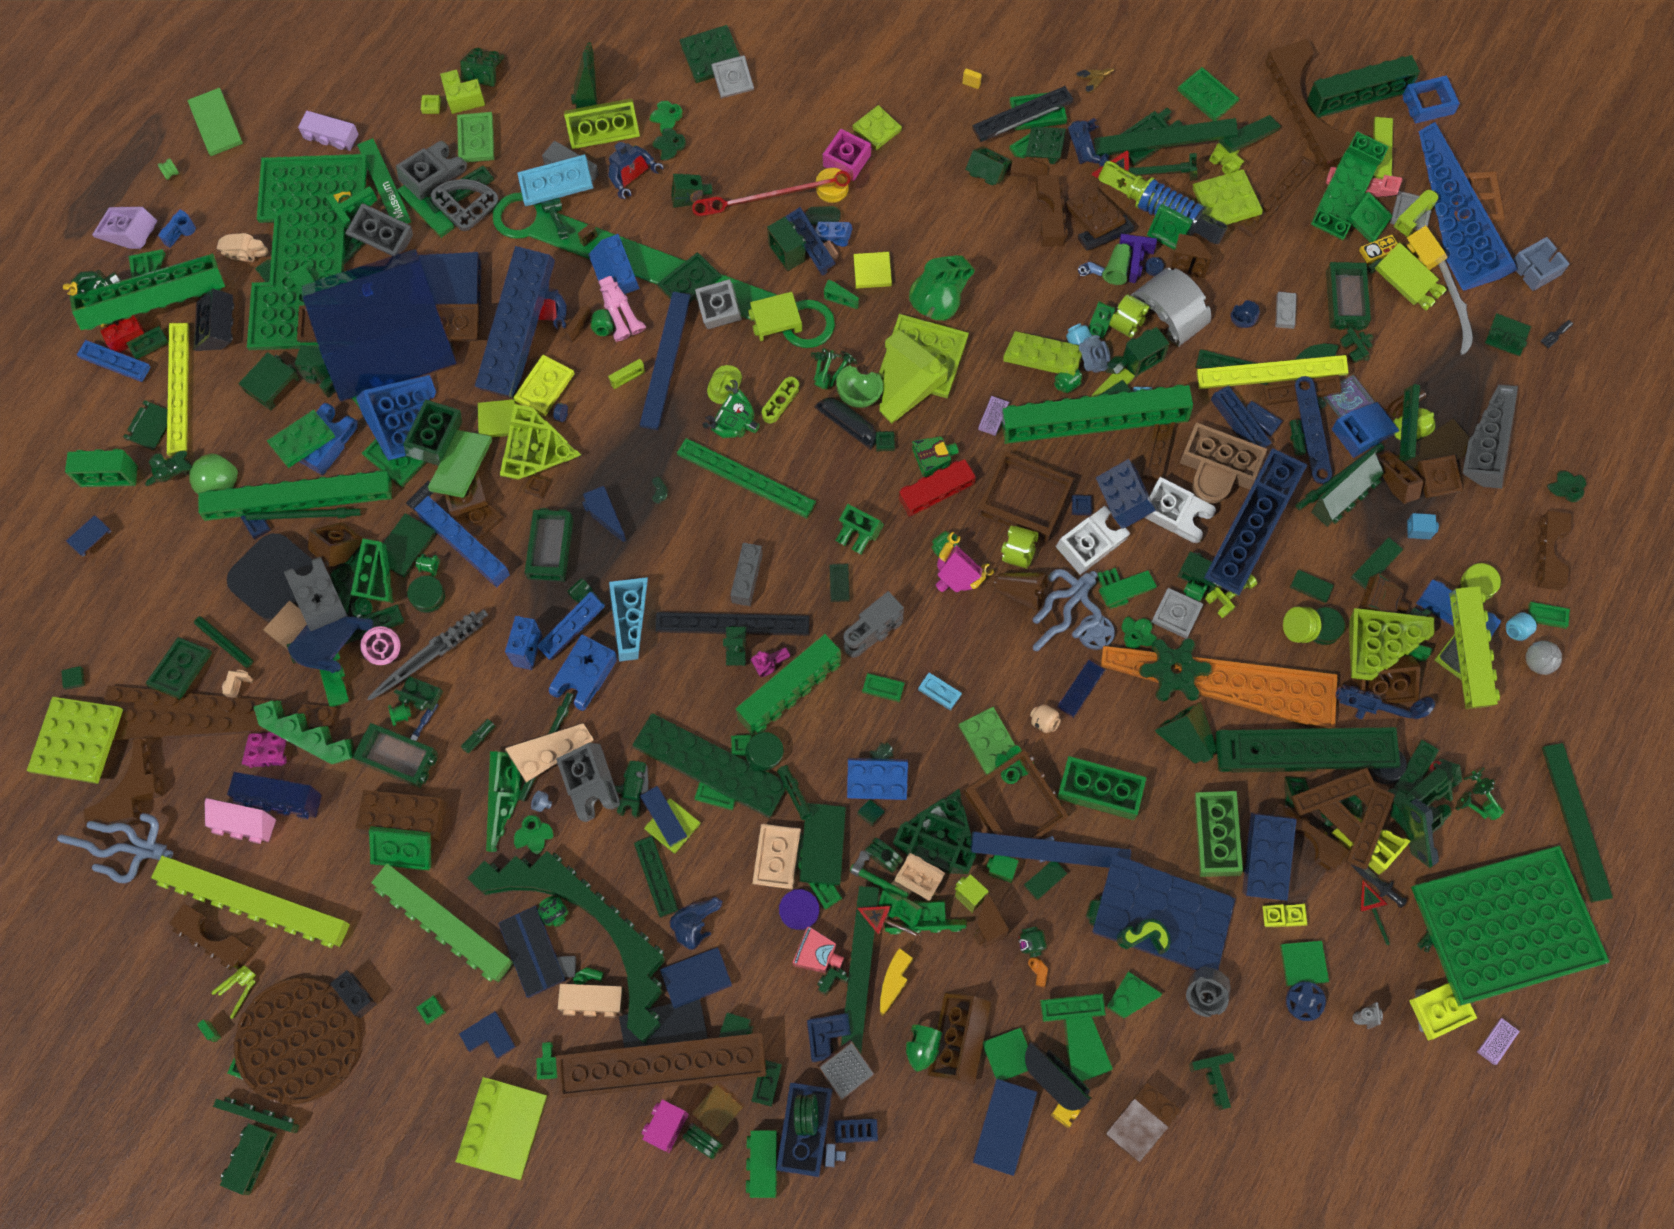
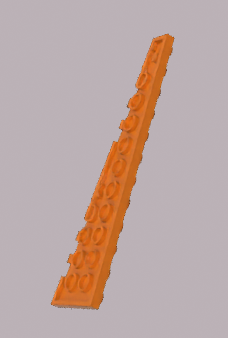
[1101,646,1337,729]

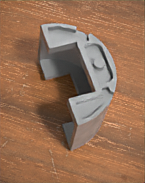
[1131,267,1211,347]

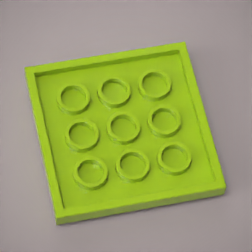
[879,314,969,399]
[27,697,123,784]

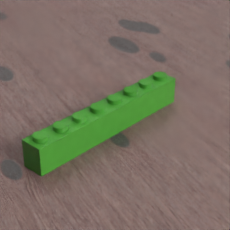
[371,864,514,983]

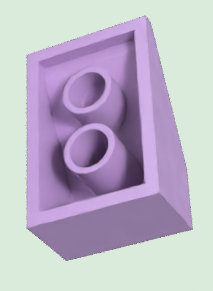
[92,207,157,249]

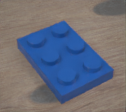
[847,758,908,800]

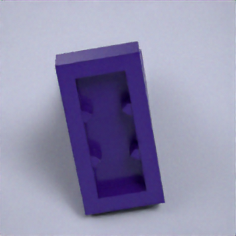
[1119,234,1157,283]

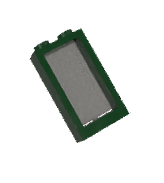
[1326,262,1371,330]
[524,508,573,582]
[352,723,438,788]

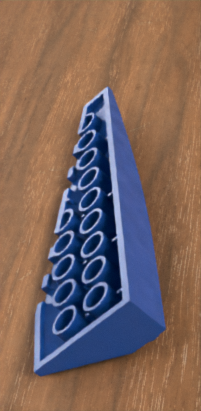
[1419,122,1518,291]

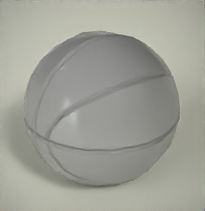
[1526,640,1562,675]

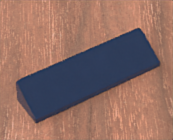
[1211,385,1272,448]

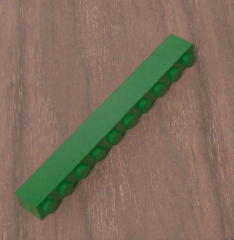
[198,470,392,521]

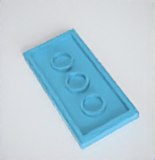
[517,155,593,206]

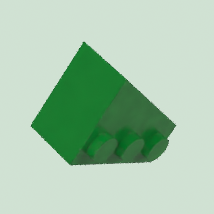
[351,539,393,604]

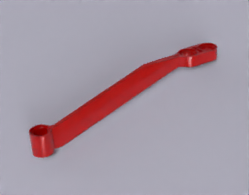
[692,170,850,217]

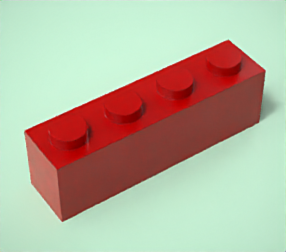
[899,459,976,517]

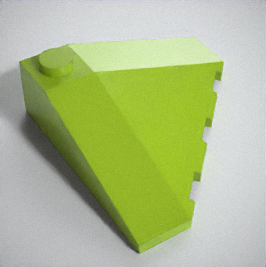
[880,330,948,424]
[1349,608,1434,680]

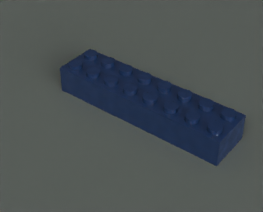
[475,246,555,399]

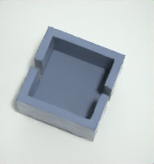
[1513,237,1569,291]

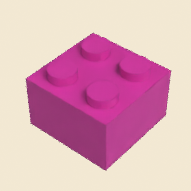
[823,129,871,181]
[642,1100,689,1153]

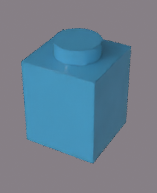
[1407,513,1439,540]

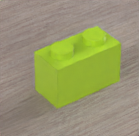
[955,874,989,913]

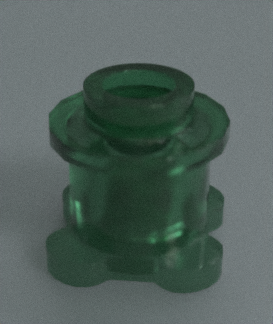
[869,742,894,759]

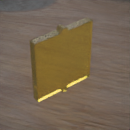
[692,1085,742,1136]

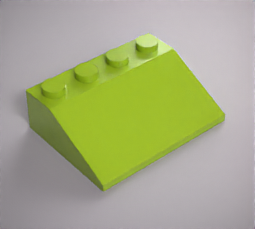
[455,1077,547,1180]

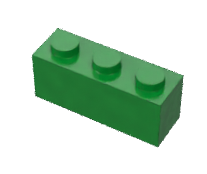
[746,1130,777,1198]

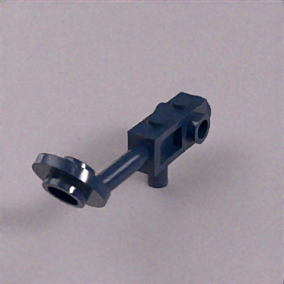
[1335,685,1435,719]

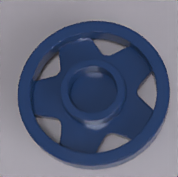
[1286,981,1326,1021]

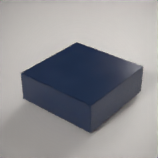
[1072,495,1091,516]

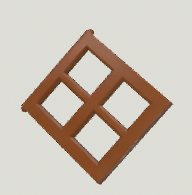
[1450,171,1505,221]

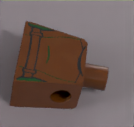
[1359,573,1409,614]

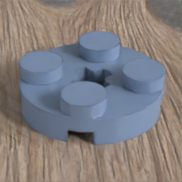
[1079,335,1110,373]

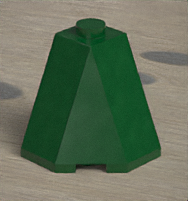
[1155,702,1217,764]

